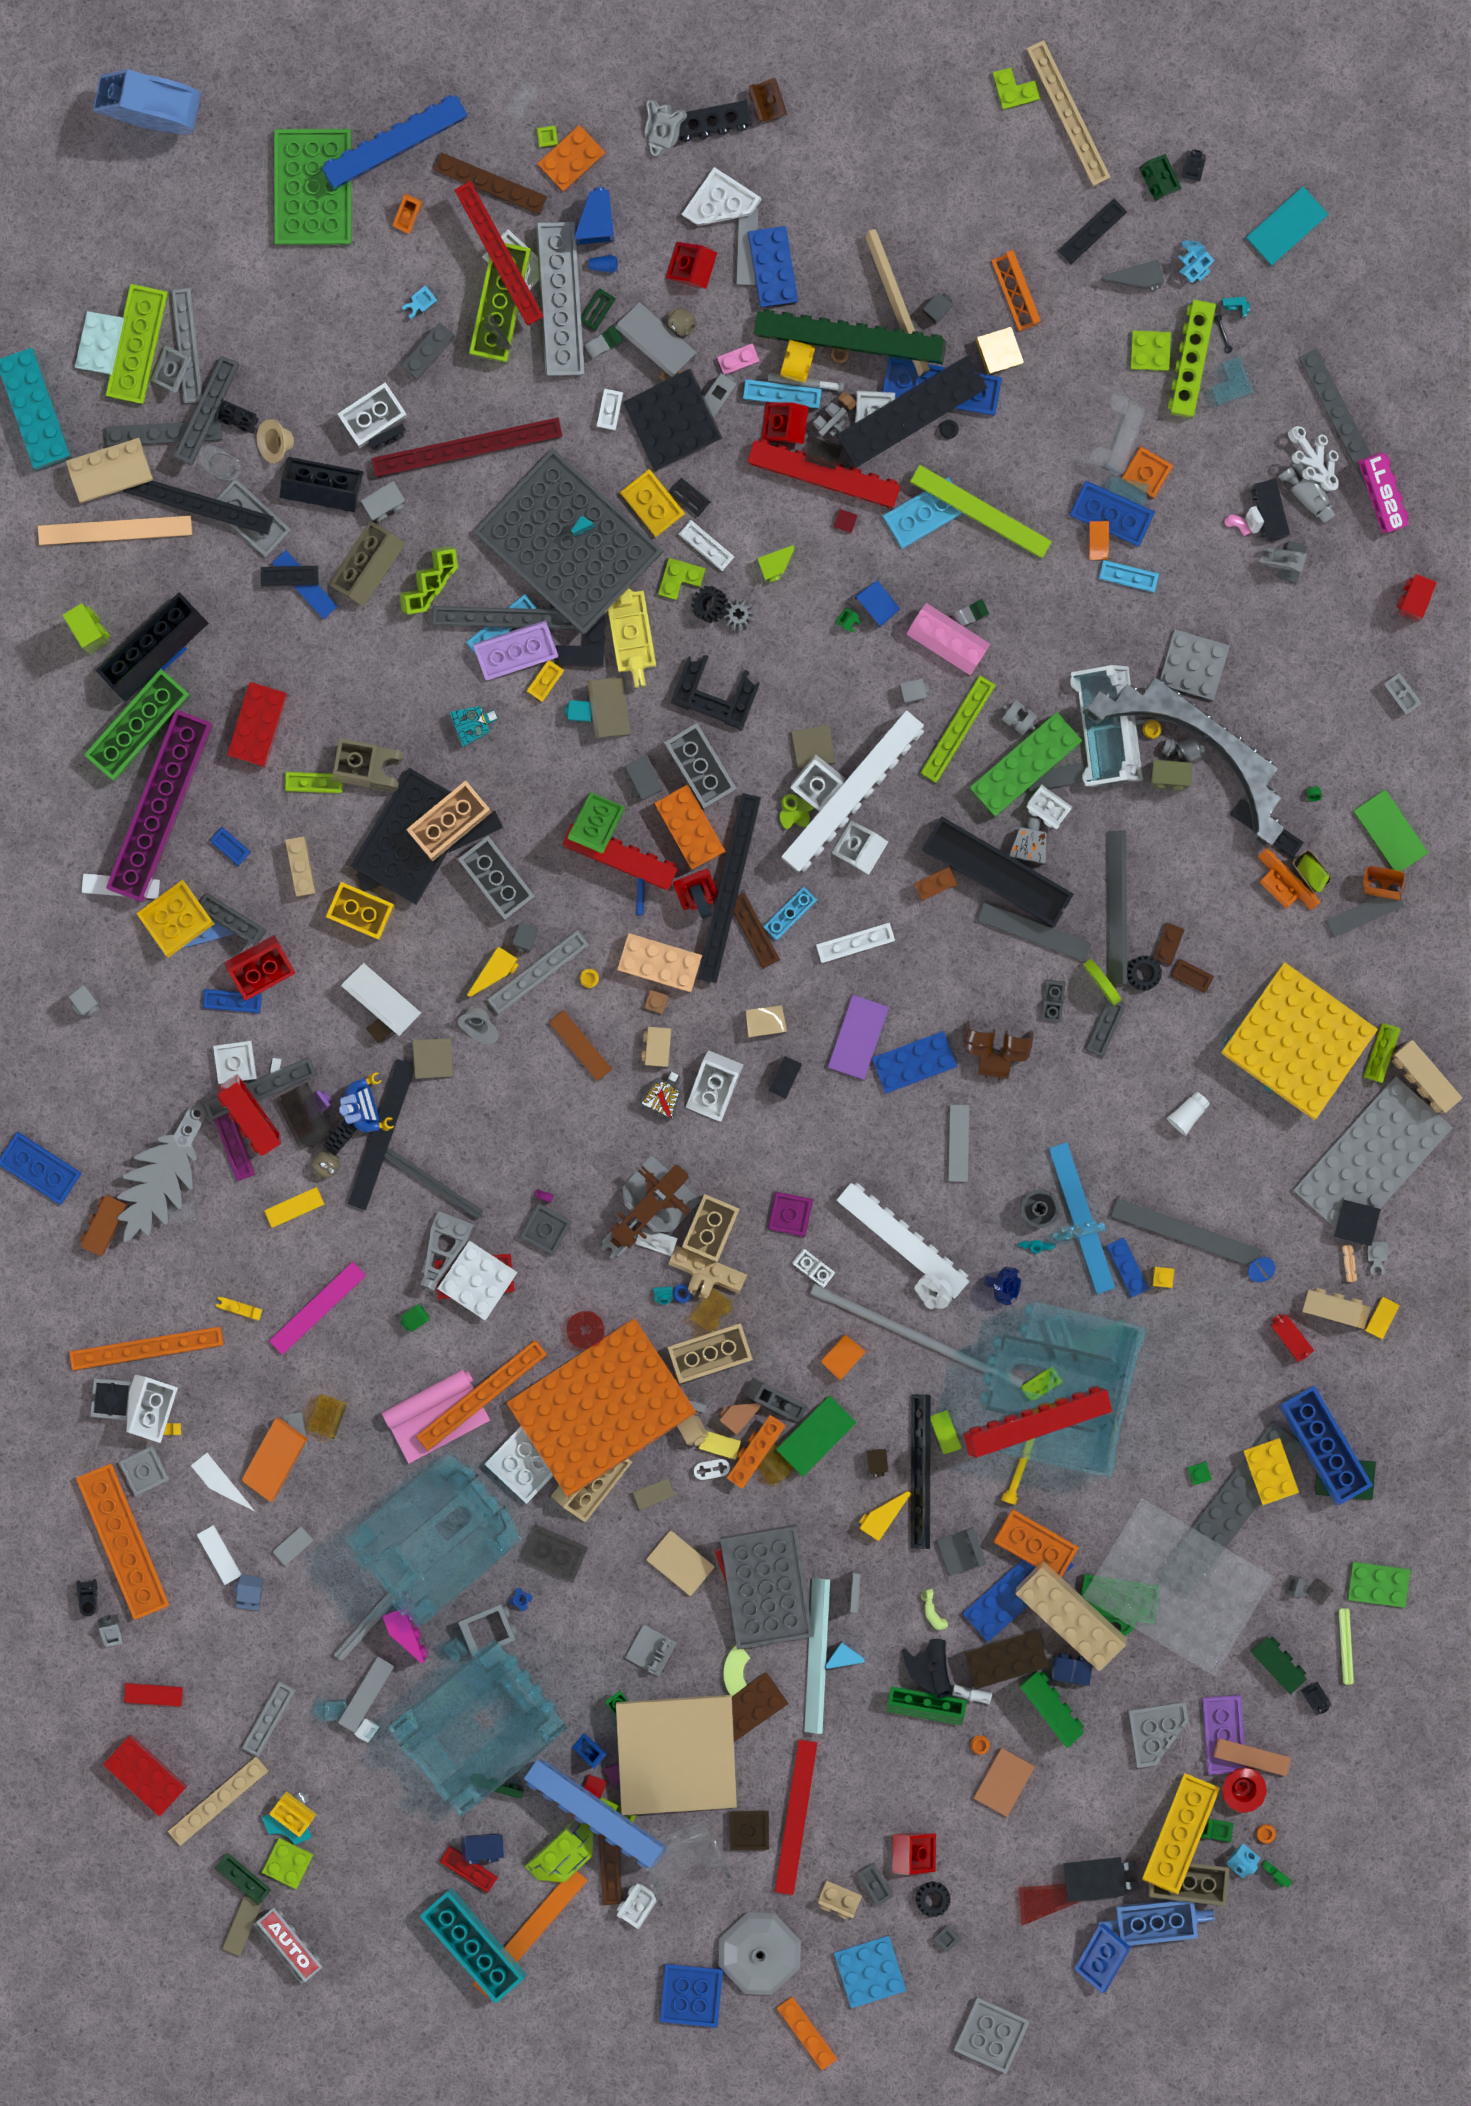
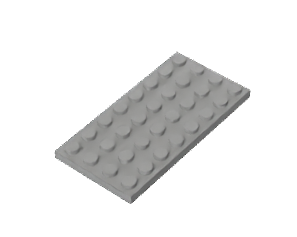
[1293,1076,1453,1242]

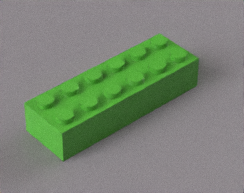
[85,669,191,782]
[970,712,1082,818]

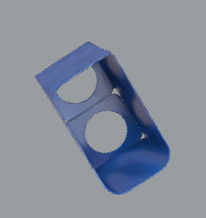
[855,580,900,628]

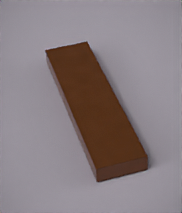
[734,892,780,969]
[599,1834,622,1905]

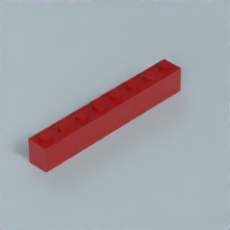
[747,438,901,509]
[963,1386,1112,1458]

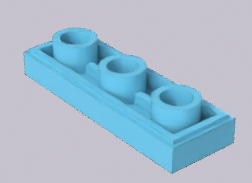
[763,887,817,941]

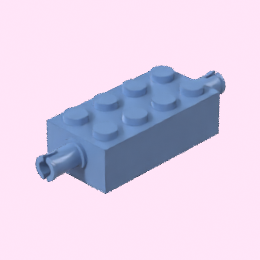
[1098,1899,1215,1946]

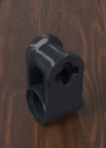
[76,1579,98,1616]

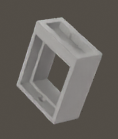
[458,1603,518,1658]

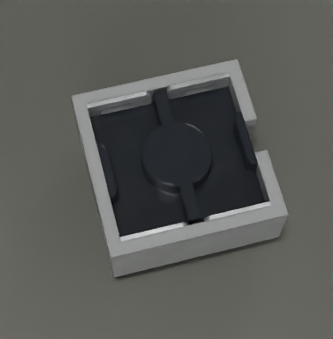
[90,1378,133,1420]

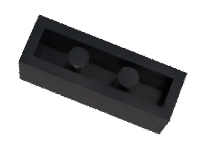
[1250,479,1290,542]

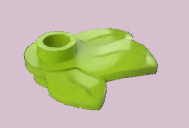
[780,794,815,829]

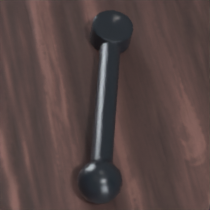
[1215,315,1233,353]

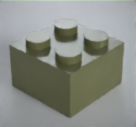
[1150,760,1192,791]

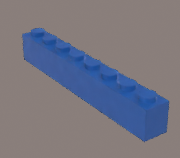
[322,95,468,190]

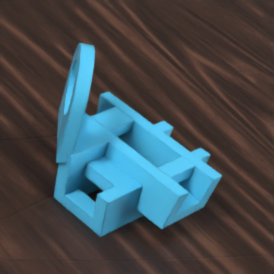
[1178,240,1215,283]

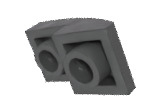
[1042,979,1066,1022]

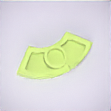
[724,1645,750,1696]

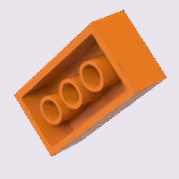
[654,784,725,871]

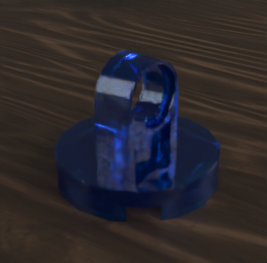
[984,1266,1021,1305]

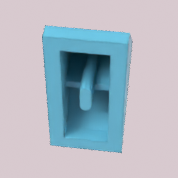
[826,1641,865,1669]

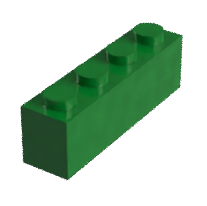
[886,1686,967,1726]

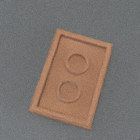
[973,1747,1035,1817]

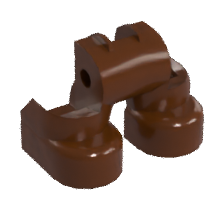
[964,1021,1034,1080]

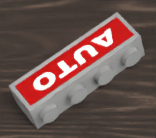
[253,1908,322,1984]

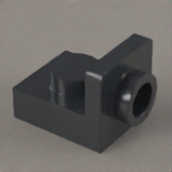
[1182,149,1206,181]
[1301,1682,1332,1715]

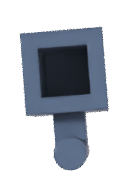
[234,1575,263,1611]

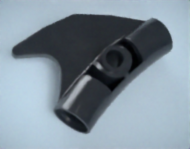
[902,1639,953,1699]

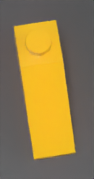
[467,947,519,997]
[858,1490,911,1541]

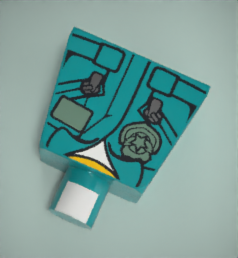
[450,706,498,748]

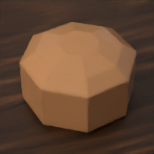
[830,348,850,364]
[838,392,856,411]

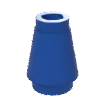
[589,254,618,273]

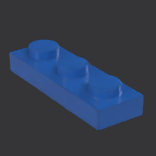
[1106,1237,1149,1297]

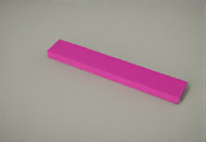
[269,1262,366,1355]

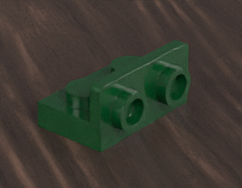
[1139,154,1182,201]

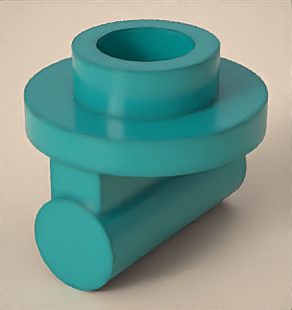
[653,1286,673,1305]

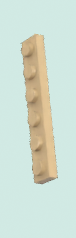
[168,1757,269,1846]

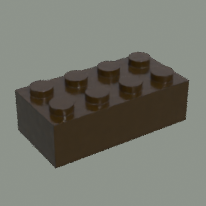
[963,1628,1049,1690]

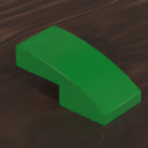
[1201,1818,1234,1842]

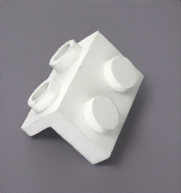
[1026,784,1072,829]
[617,1883,660,1929]

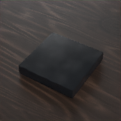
[1334,1199,1381,1246]

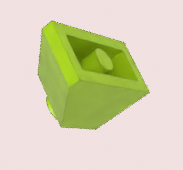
[757,545,795,583]

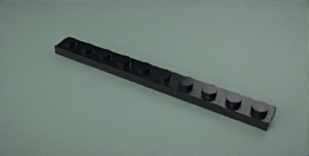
[698,793,761,984]

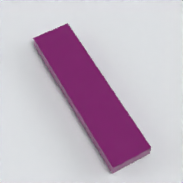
[214,1113,255,1181]

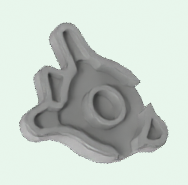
[645,100,687,156]

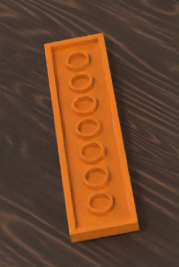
[76,1463,170,1620]

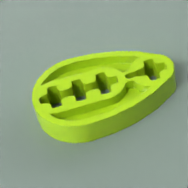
[1083,958,1122,1006]

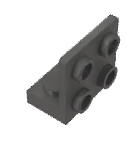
[937,1527,987,1576]

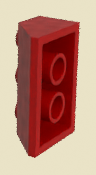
[225,935,296,1001]

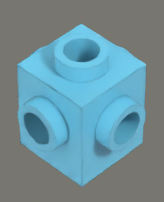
[1225,1843,1260,1878]

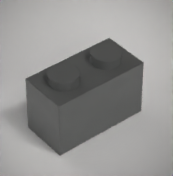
[623,755,663,801]

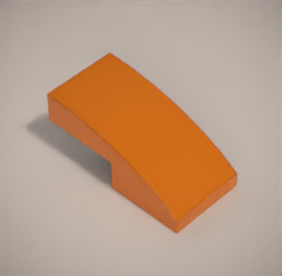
[1089,521,1109,560]

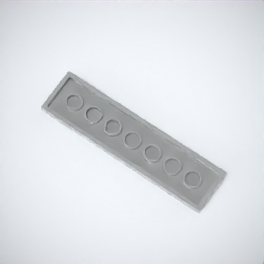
[536,222,584,376]

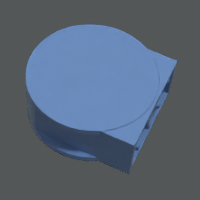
[93,69,202,134]

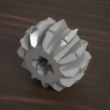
[723,598,755,631]

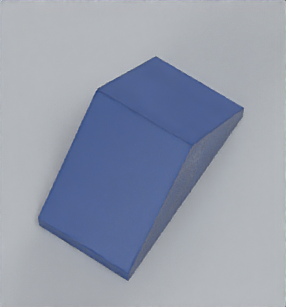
[572,1733,607,1769]

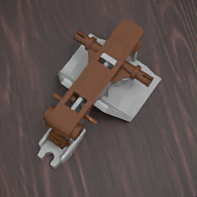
[601,1155,701,1259]

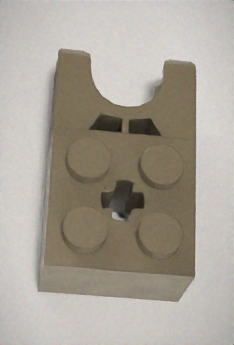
[332,738,404,792]

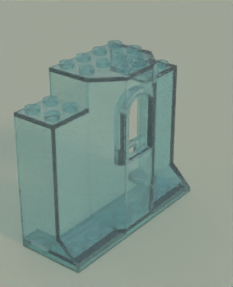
[980,1300,1147,1479]

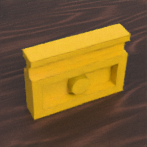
[269,1791,317,1837]

